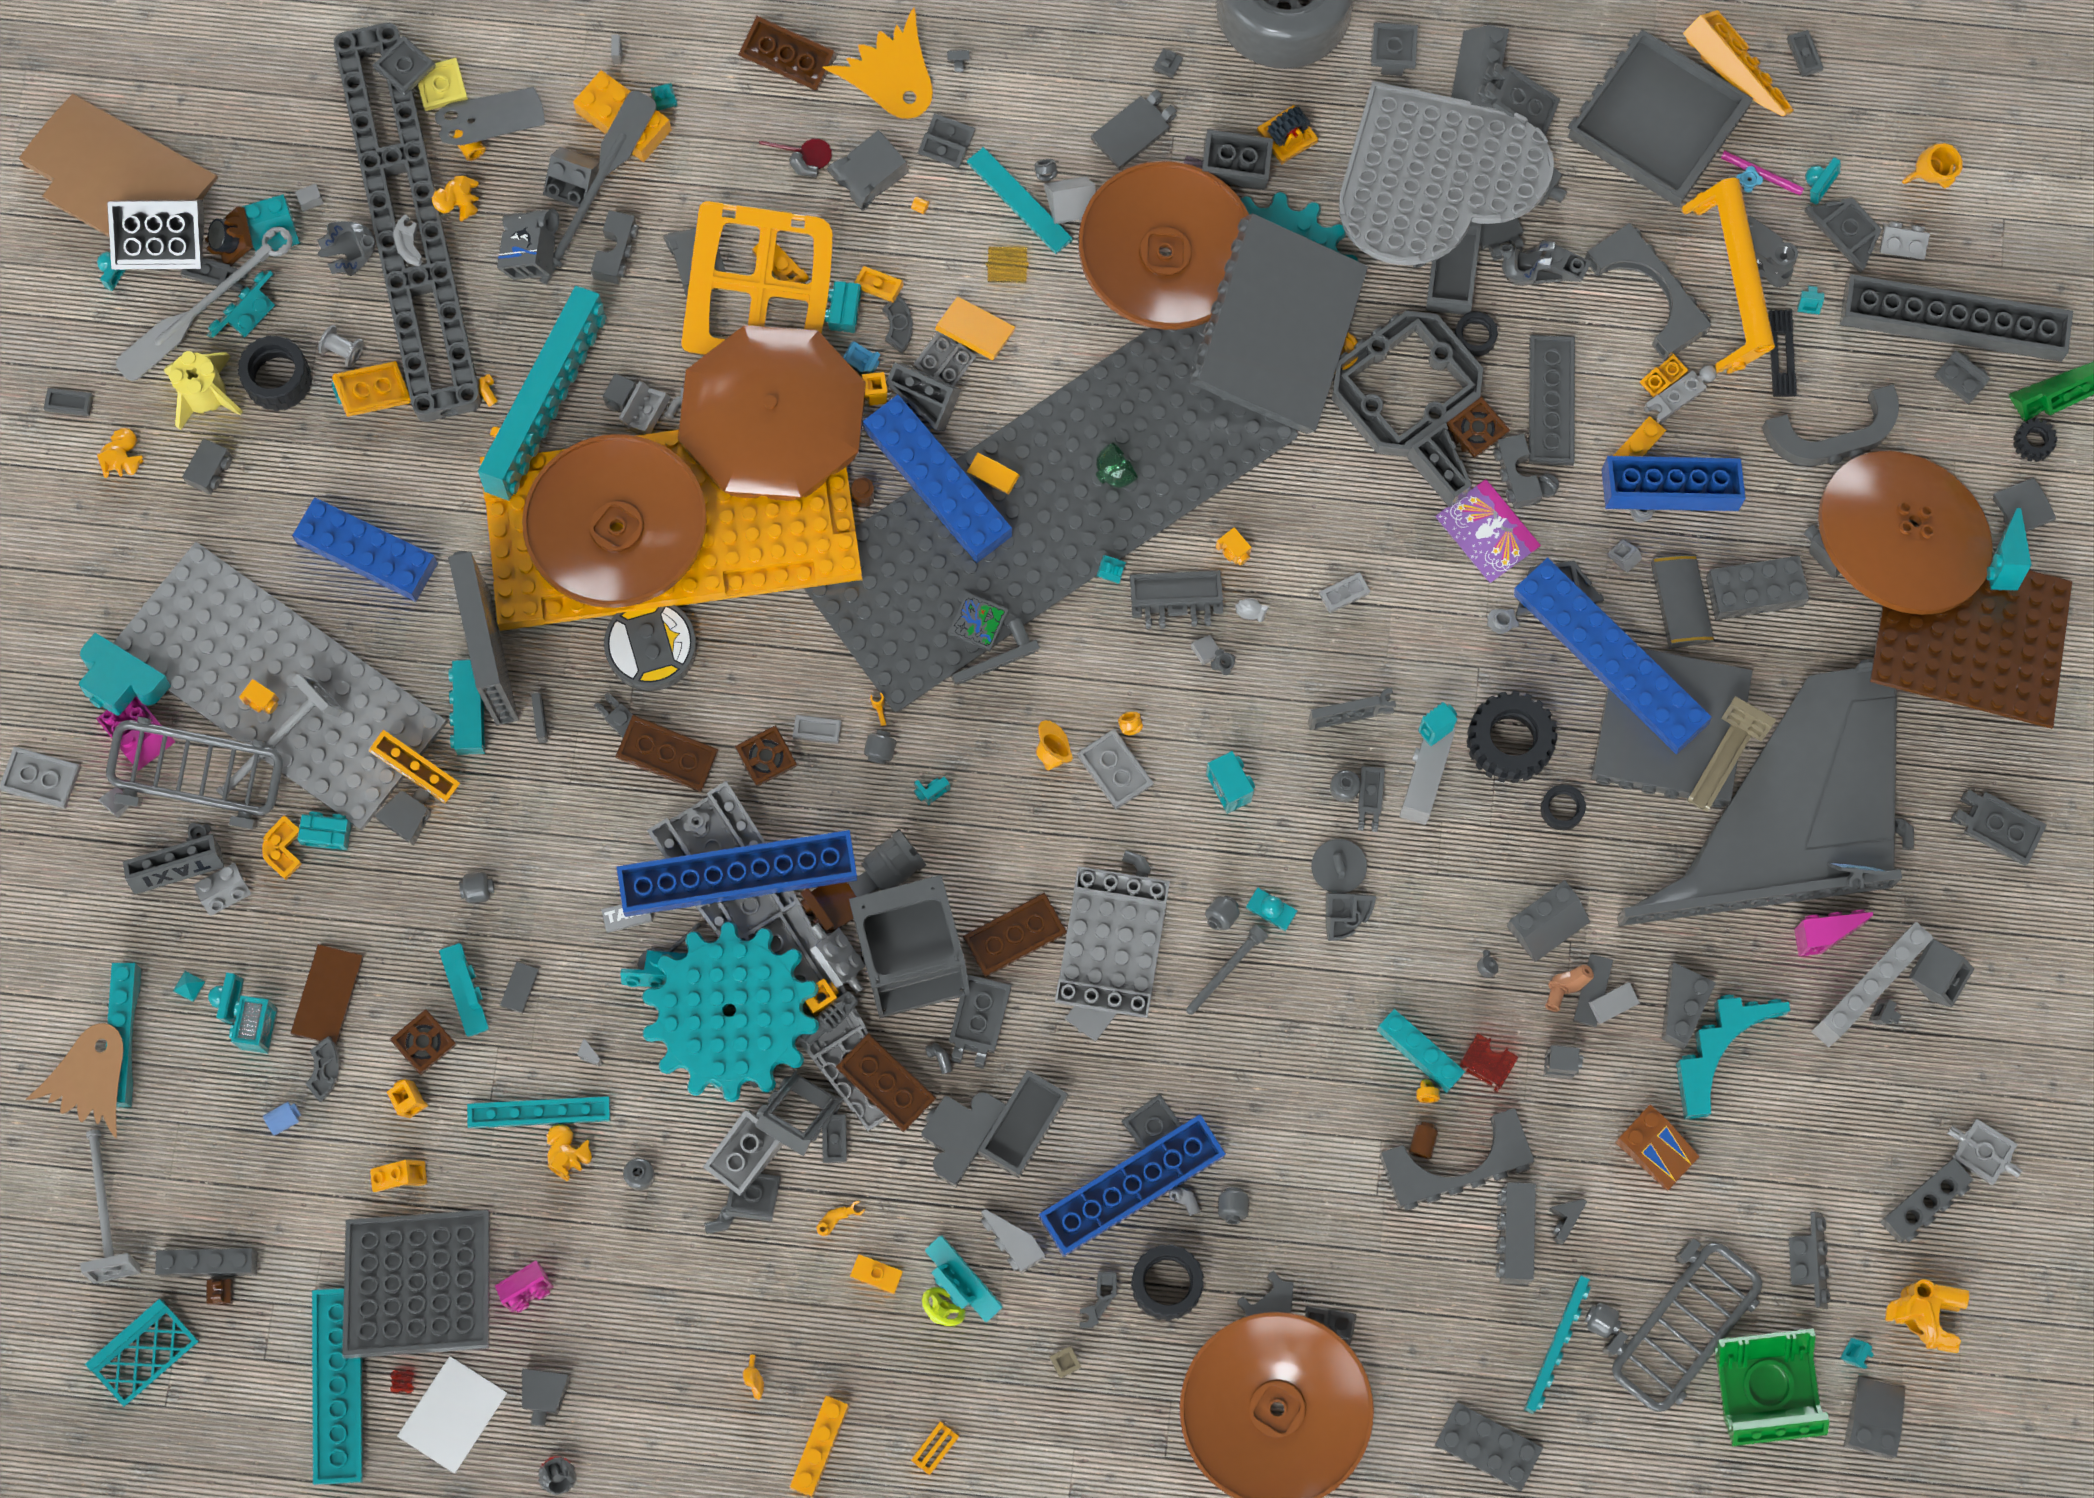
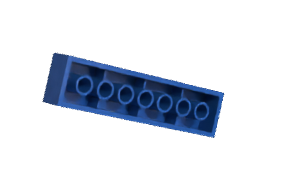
[863,395,1012,563]
[1038,1114,1226,1258]

